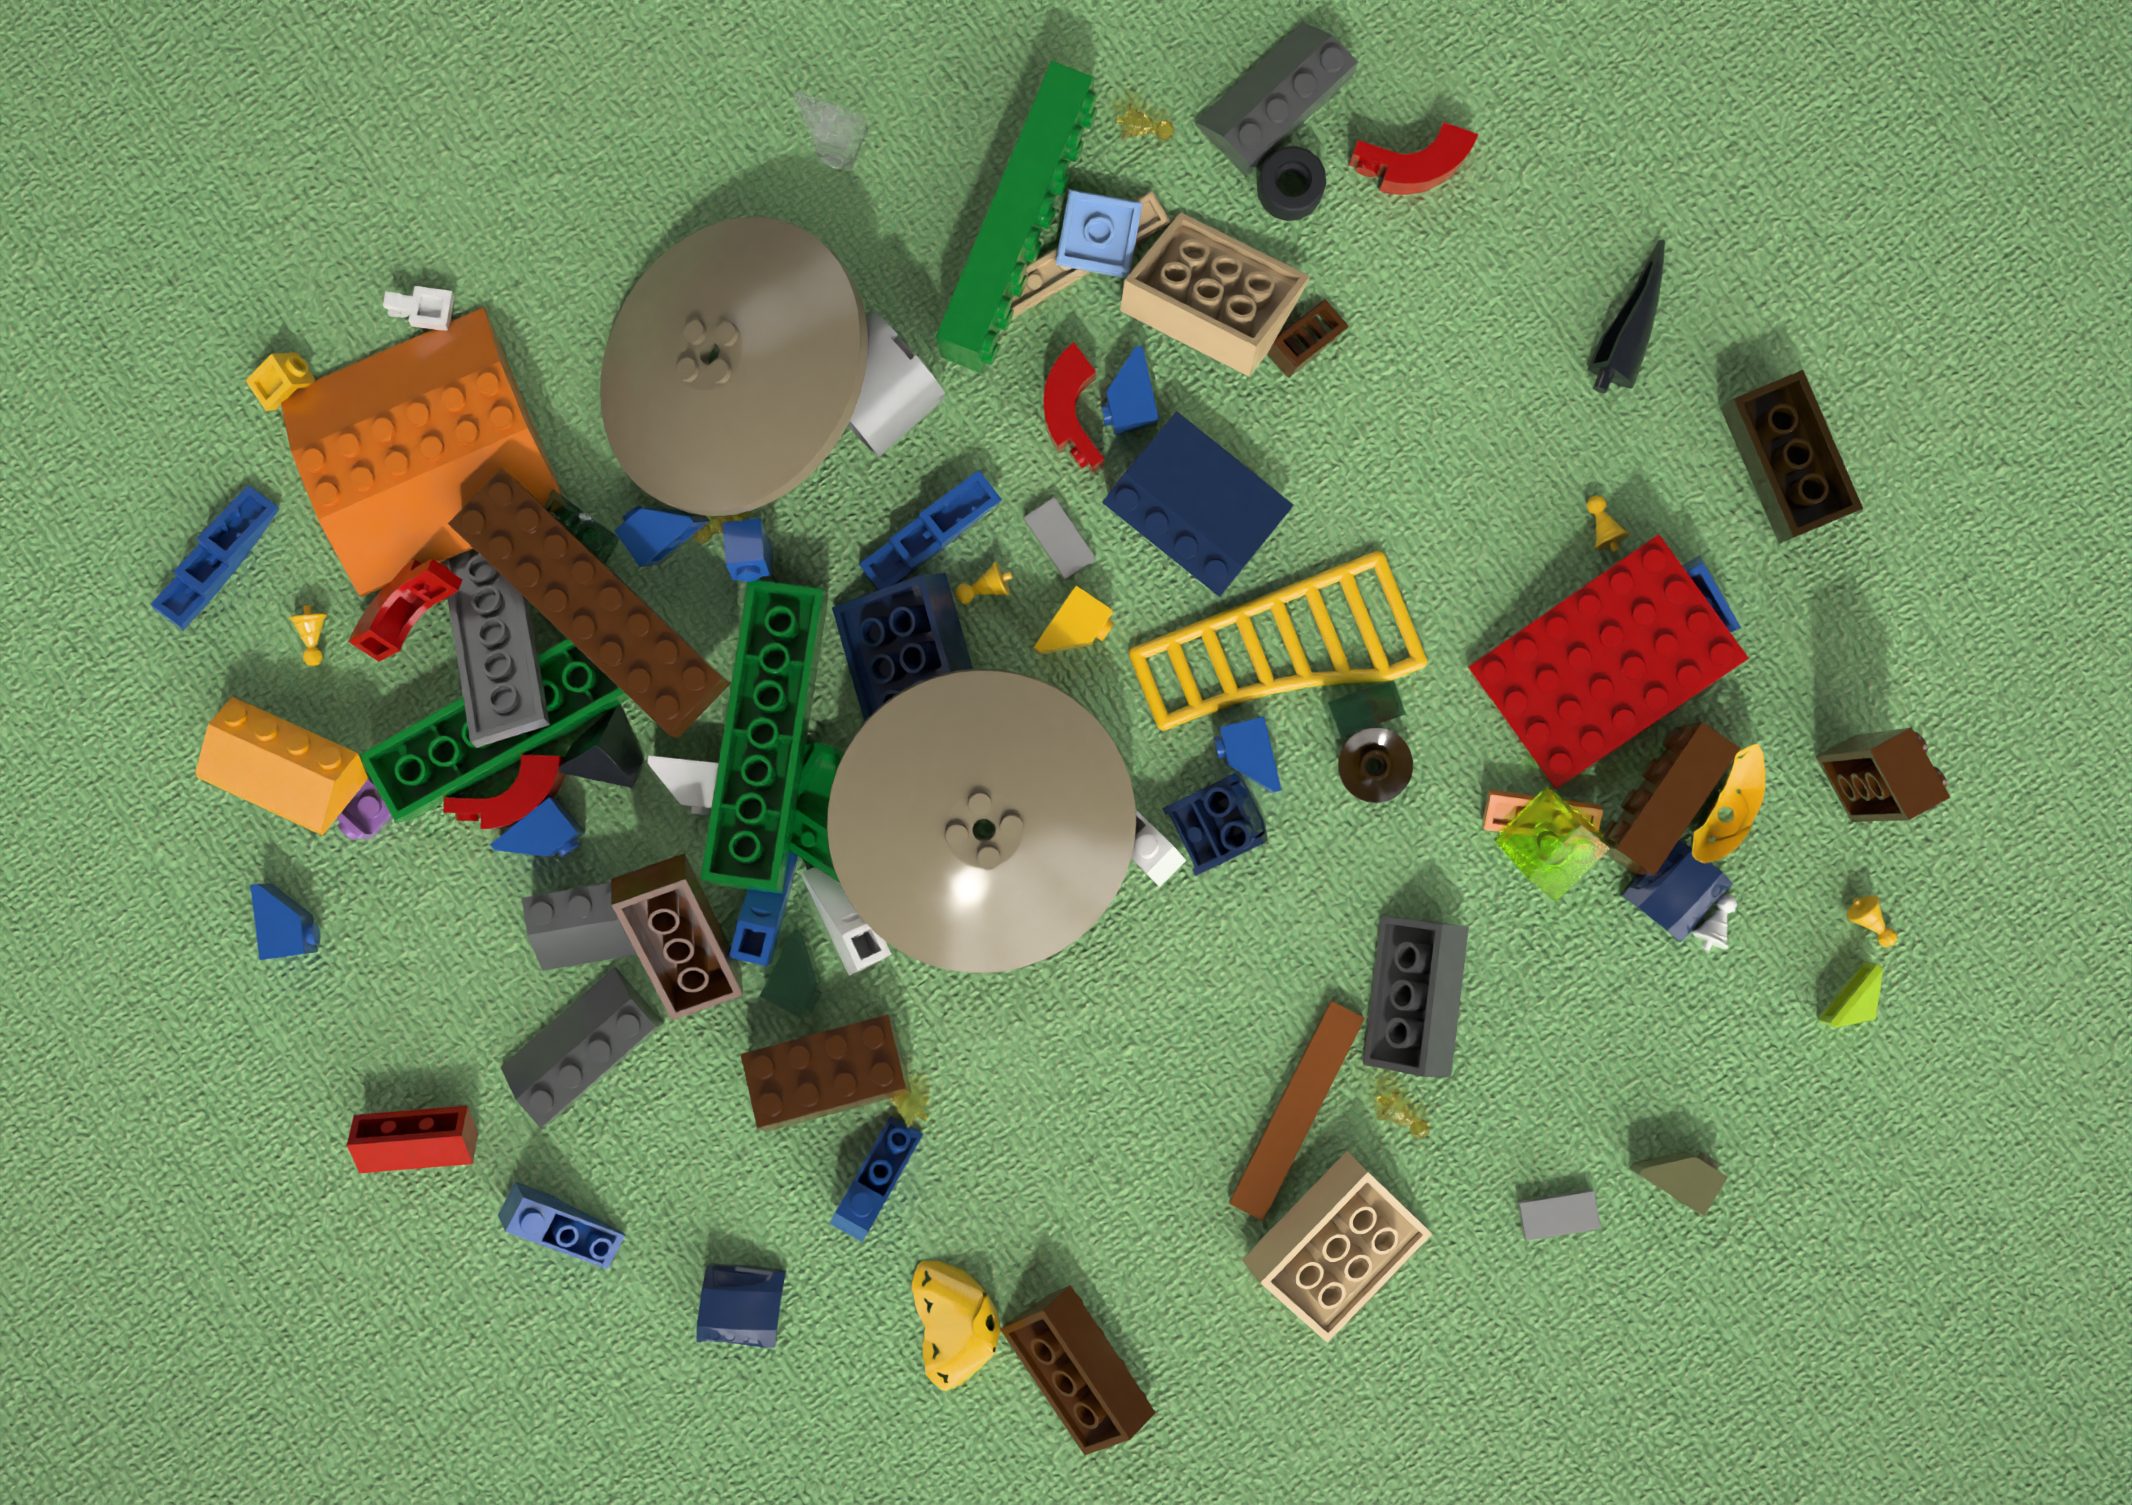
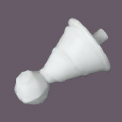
[1692,894,1738,951]

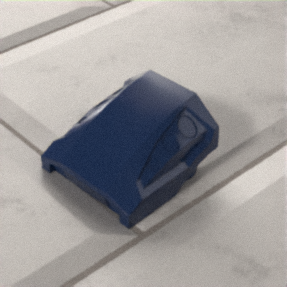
[1162,773,1268,876]
[1620,840,1733,942]
[696,1263,787,1348]

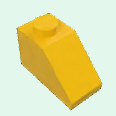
[1033,586,1115,655]

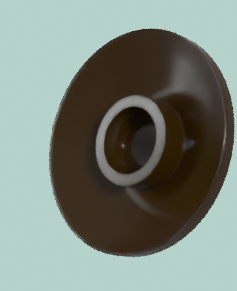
[1338,728,1413,803]

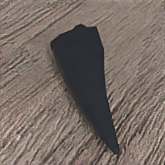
[1587,239,1665,393]

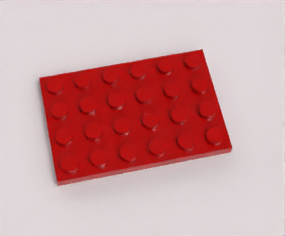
[1468,534,1749,789]

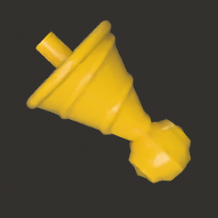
[1586,495,1630,552]
[955,561,1013,604]
[289,605,328,666]
[1846,895,1898,947]

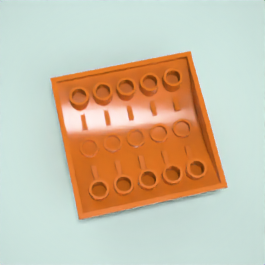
[281,307,568,597]

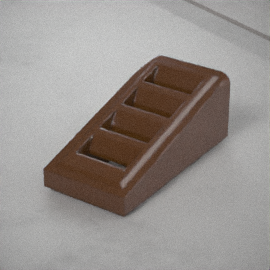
[1267,299,1349,378]

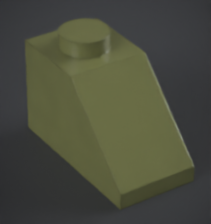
[1630,1151,1728,1216]

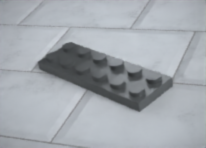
[442,548,550,748]

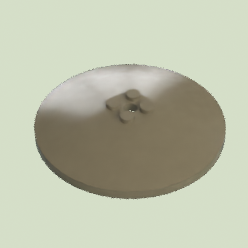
[600,217,868,516]
[827,668,1136,973]

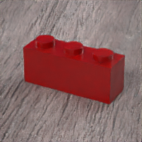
[347,1106,478,1173]

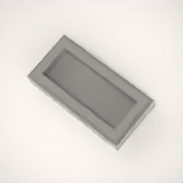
[1023,497,1096,581]
[1517,1189,1601,1241]

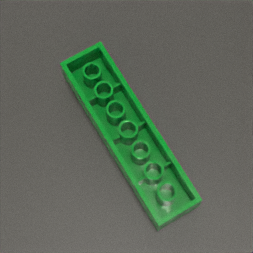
[936,60,1098,374]
[700,580,828,894]
[359,639,630,822]

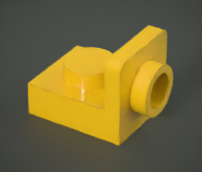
[245,352,316,411]

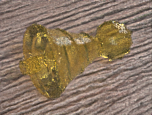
[1115,103,1174,141]
[693,511,749,543]
[1376,1089,1430,1139]
[891,1094,930,1128]

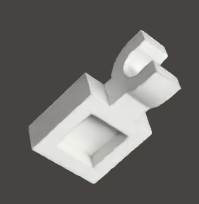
[383,286,455,330]

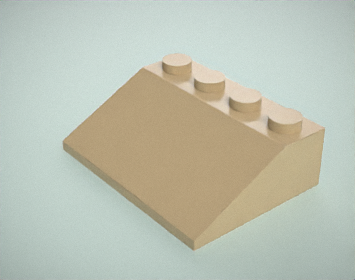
[1120,212,1310,377]
[1242,1151,1432,1343]

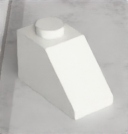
[648,756,719,815]

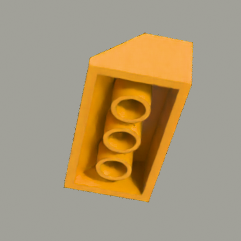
[195,696,368,836]

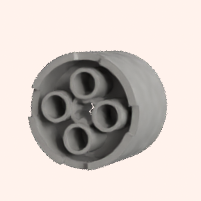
[847,310,945,457]

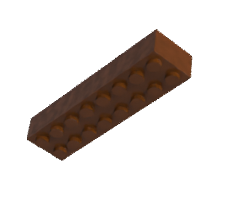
[448,468,731,738]

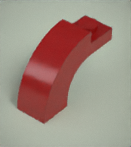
[1349,122,1479,195]
[1043,342,1104,474]
[348,558,463,662]
[443,755,565,829]

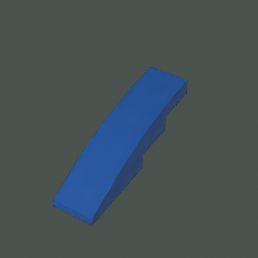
[859,470,1002,591]
[150,485,279,631]

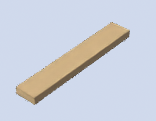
[1010,191,1171,319]

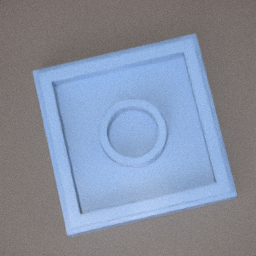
[1056,189,1143,278]

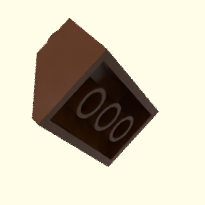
[1000,1285,1156,1456]

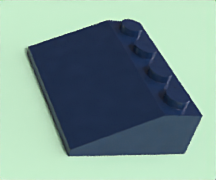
[1102,411,1294,597]
[832,573,973,722]

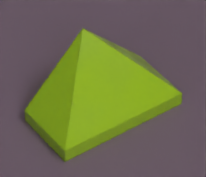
[1817,962,1883,1028]

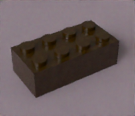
[1720,370,1863,544]

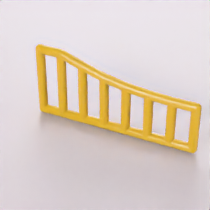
[1129,550,1428,731]

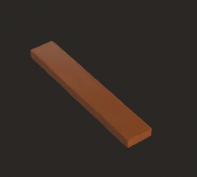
[1229,1000,1365,1221]

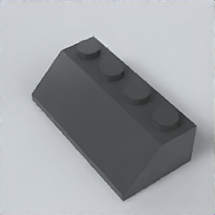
[1195,22,1358,177]
[521,882,637,971]
[1363,915,1469,1078]
[501,967,664,1129]

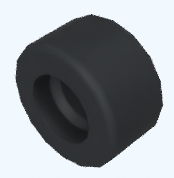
[1257,146,1327,221]

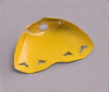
[1692,744,1765,863]
[911,1260,1000,1391]

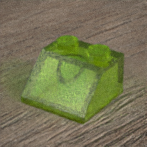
[1494,786,1610,902]

